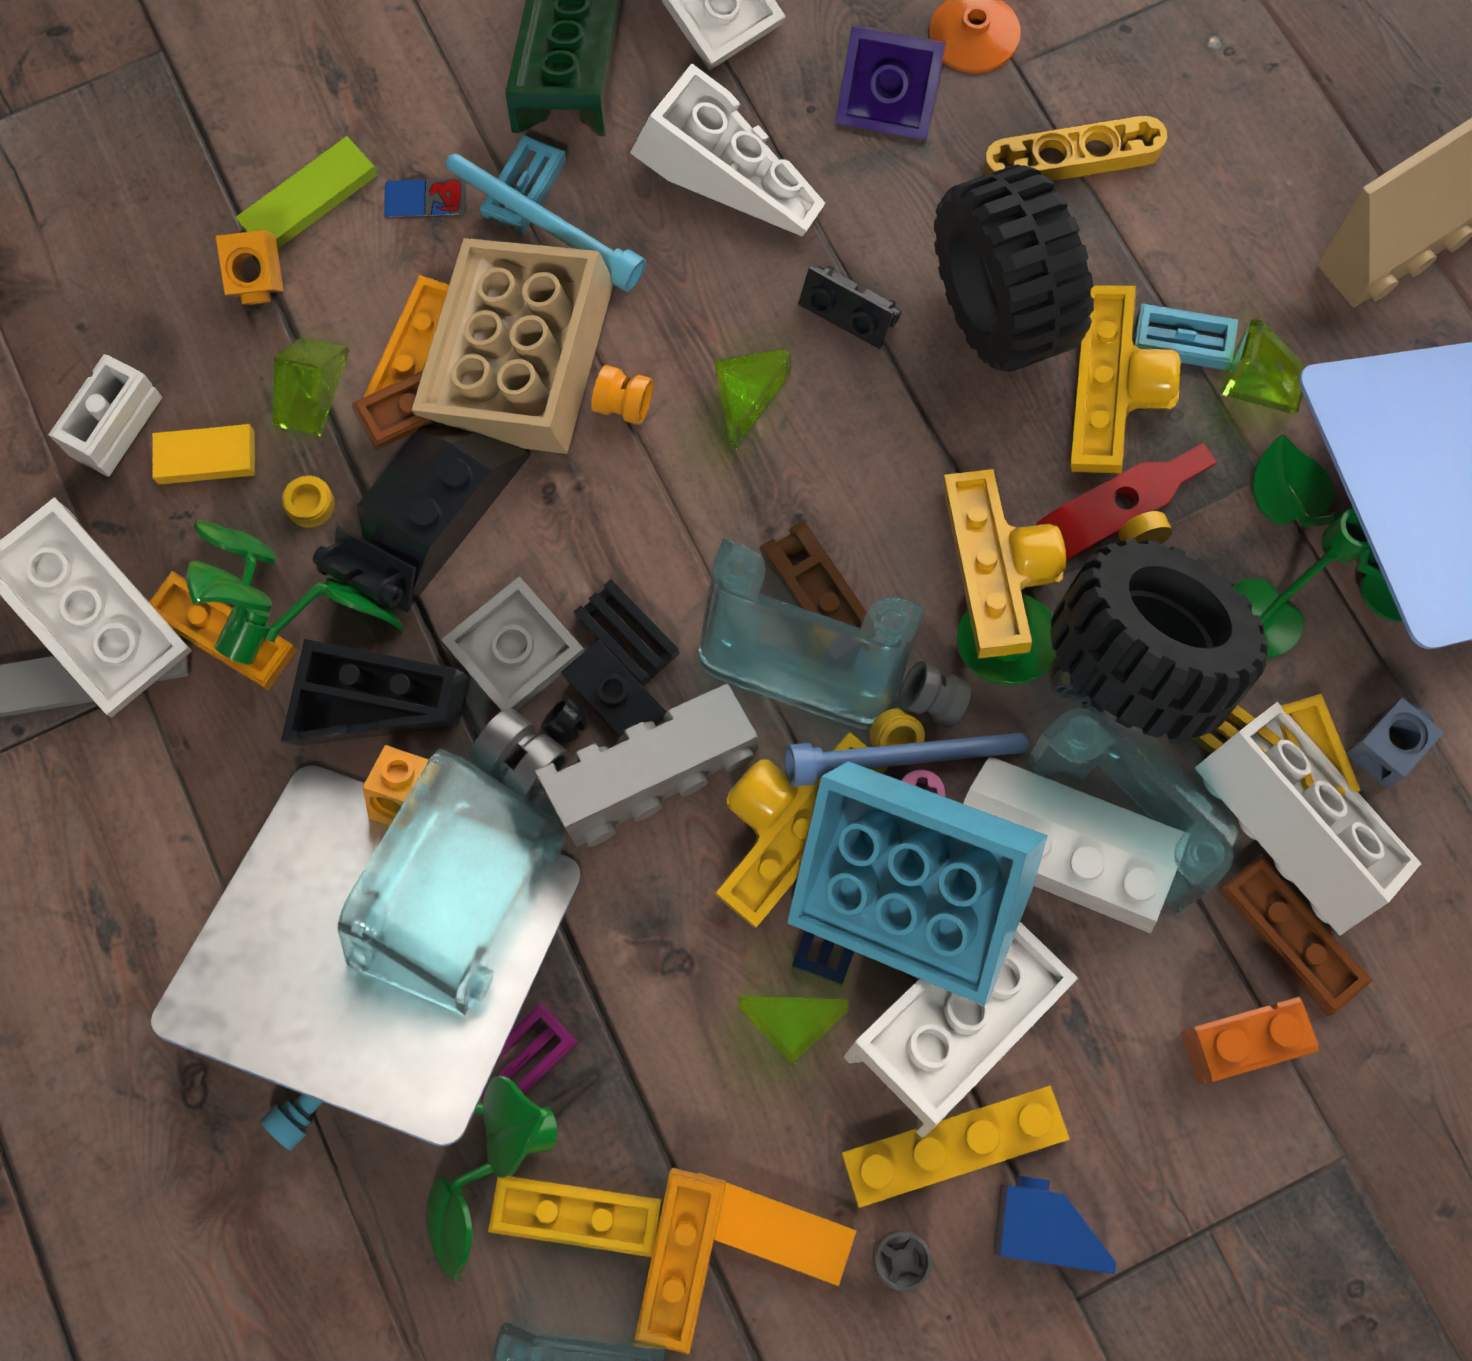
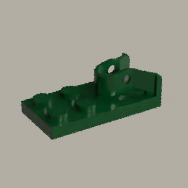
[505,0,622,136]

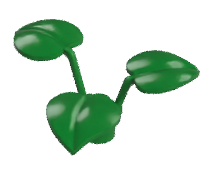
[1233,434,1403,659]
[185,520,404,664]
[426,1076,557,1282]

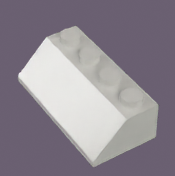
[1195,702,1421,936]
[963,756,1189,934]

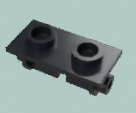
[798,266,902,349]
[313,526,416,612]

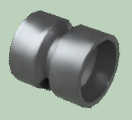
[469,708,569,805]

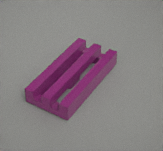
[480,1002,580,1102]

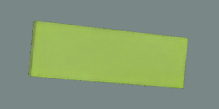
[235,136,378,249]

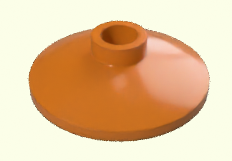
[929,0,1020,74]

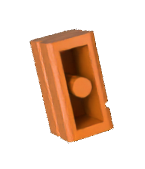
[1181,997,1319,1085]

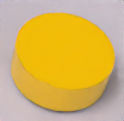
[282,476,335,528]
[1118,511,1173,545]
[870,708,925,747]

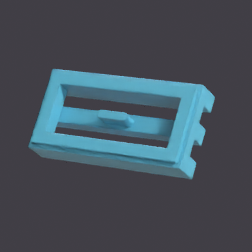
[480,135,567,235]
[1133,303,1238,371]

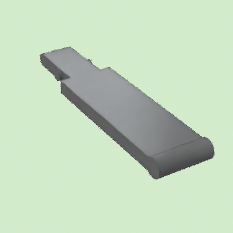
[0,656,189,717]

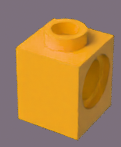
[215,230,284,305]
[362,745,438,835]

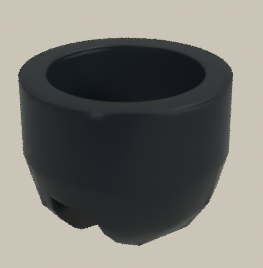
[541,696,586,743]

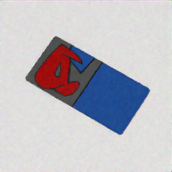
[384,178,466,217]

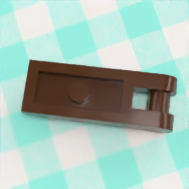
[759,521,879,662]

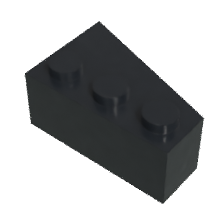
[281,639,469,746]

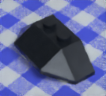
[357,428,530,606]

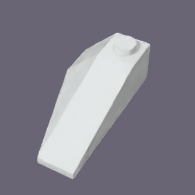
[630,64,825,237]

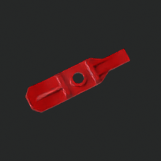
[1036,443,1217,562]

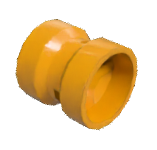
[591,365,654,426]

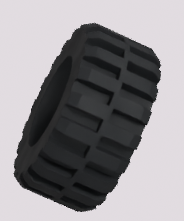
[934,164,1094,372]
[1050,539,1268,740]

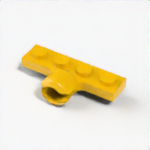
[1071,285,1181,473]
[943,469,1066,659]
[713,732,888,928]

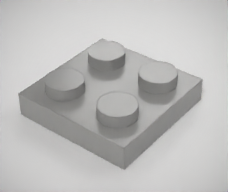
[441,576,585,711]

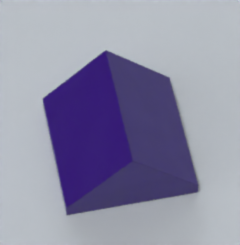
[835,25,946,140]

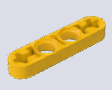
[984,116,1167,181]

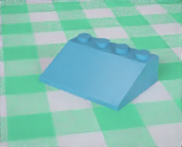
[787,761,1048,1006]

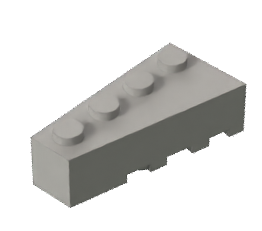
[535,683,759,847]

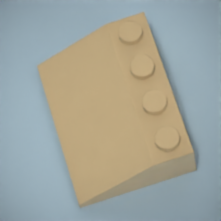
[1317,118,1472,308]
[412,238,614,454]

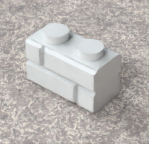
[48,354,163,477]

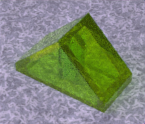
[1222,319,1306,414]
[272,337,349,436]
[714,348,791,449]
[739,995,849,1068]

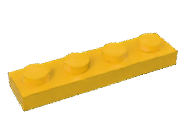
[841,1085,1070,1208]

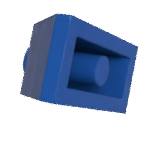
[993,1175,1116,1274]

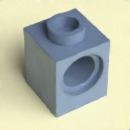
[1346,697,1444,789]

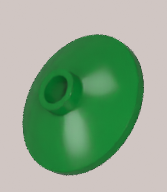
[957,594,1057,685]

